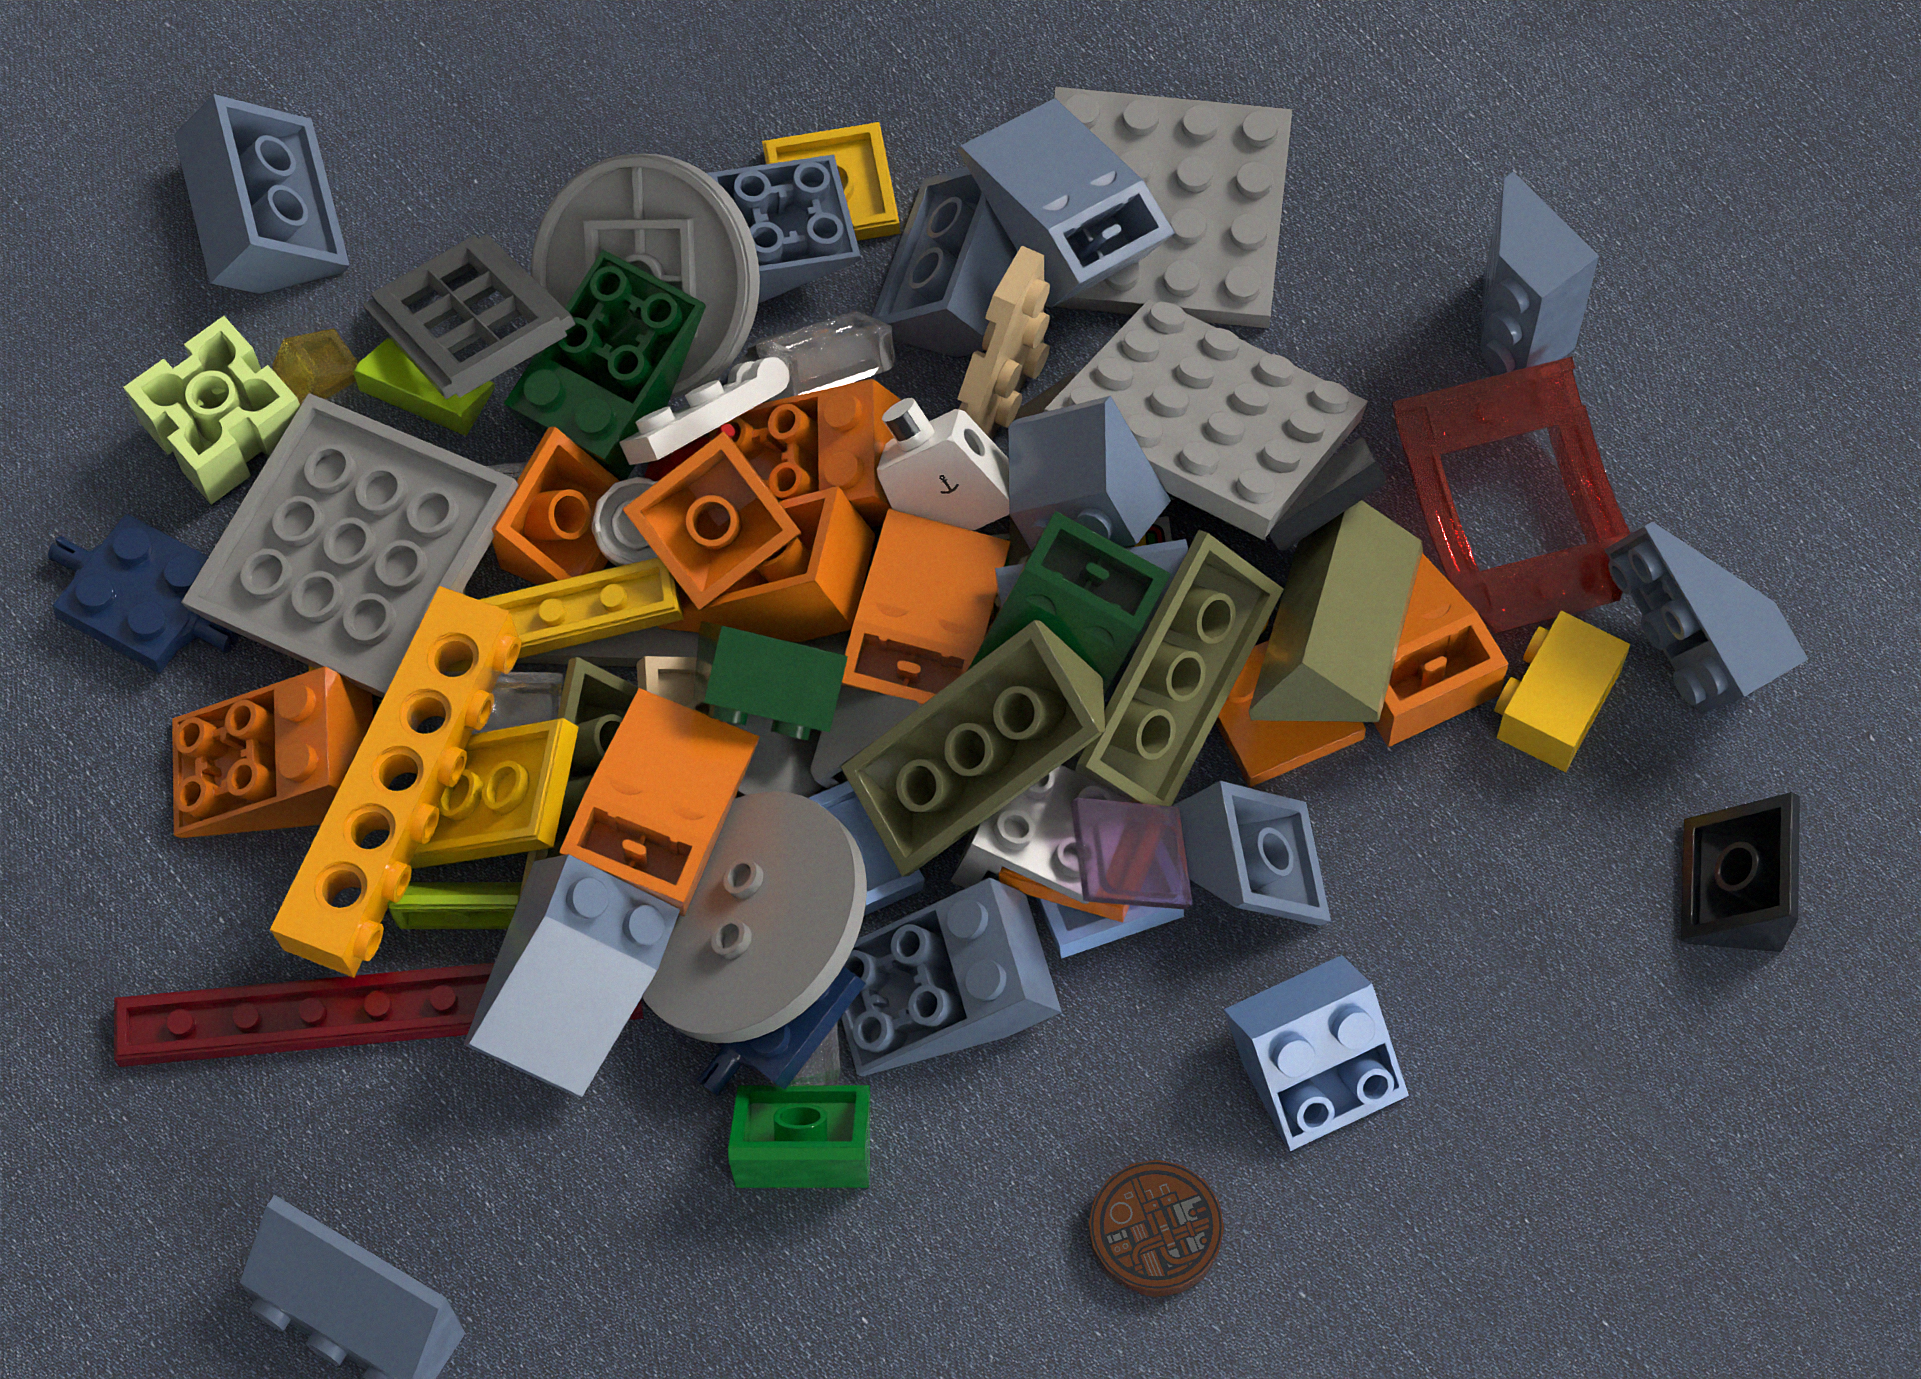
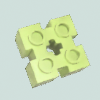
[123,316,300,505]

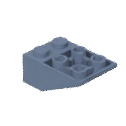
[957,98,1175,308]
[706,154,861,304]
[1604,521,1808,715]
[841,878,1062,1076]

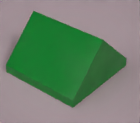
[728,1085,871,1188]

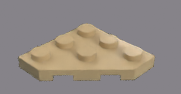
[957,246,1050,440]

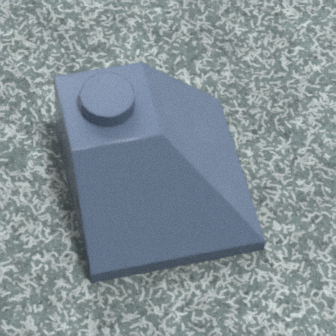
[1165,781,1331,926]

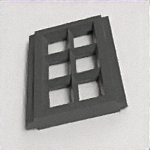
[362,234,575,399]

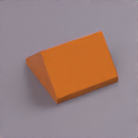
[491,427,620,585]

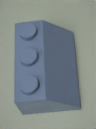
[174,94,350,294]
[867,166,1018,358]
[1480,172,1599,390]
[240,1195,465,1379]

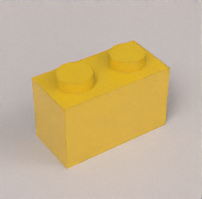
[1494,610,1630,772]

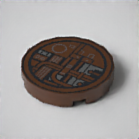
[1088,1160,1224,1297]

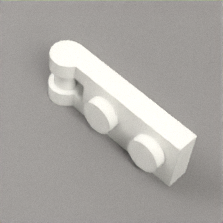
[619,357,790,465]

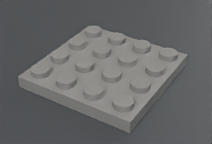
[1044,87,1293,328]
[1044,299,1368,540]
[181,393,519,698]

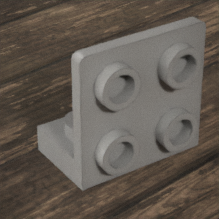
[951,765,1130,904]

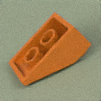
[658,486,875,642]

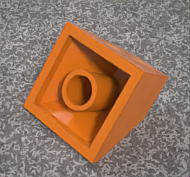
[622,431,802,611]

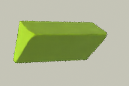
[353,338,495,436]
[387,882,522,929]

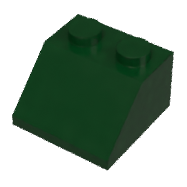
[693,621,848,740]

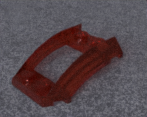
[1391,356,1633,633]

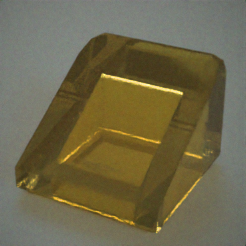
[272,328,358,406]

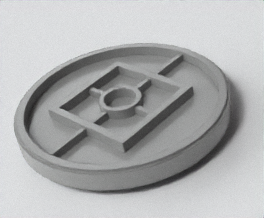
[531,154,760,399]
[642,791,867,1043]

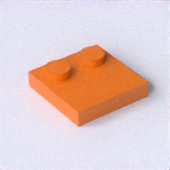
[1215,640,1366,788]

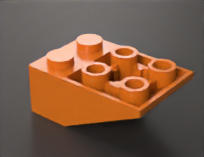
[709,379,901,528]
[841,509,1011,705]
[1373,553,1508,747]
[172,666,373,838]
[559,688,760,917]

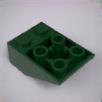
[504,249,706,481]
[967,511,1171,694]

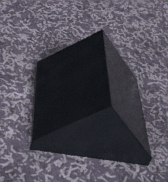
[1681,792,1800,952]

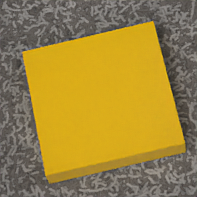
[762,122,900,241]

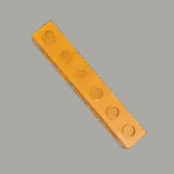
[270,586,521,977]

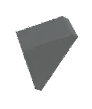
[810,685,922,789]

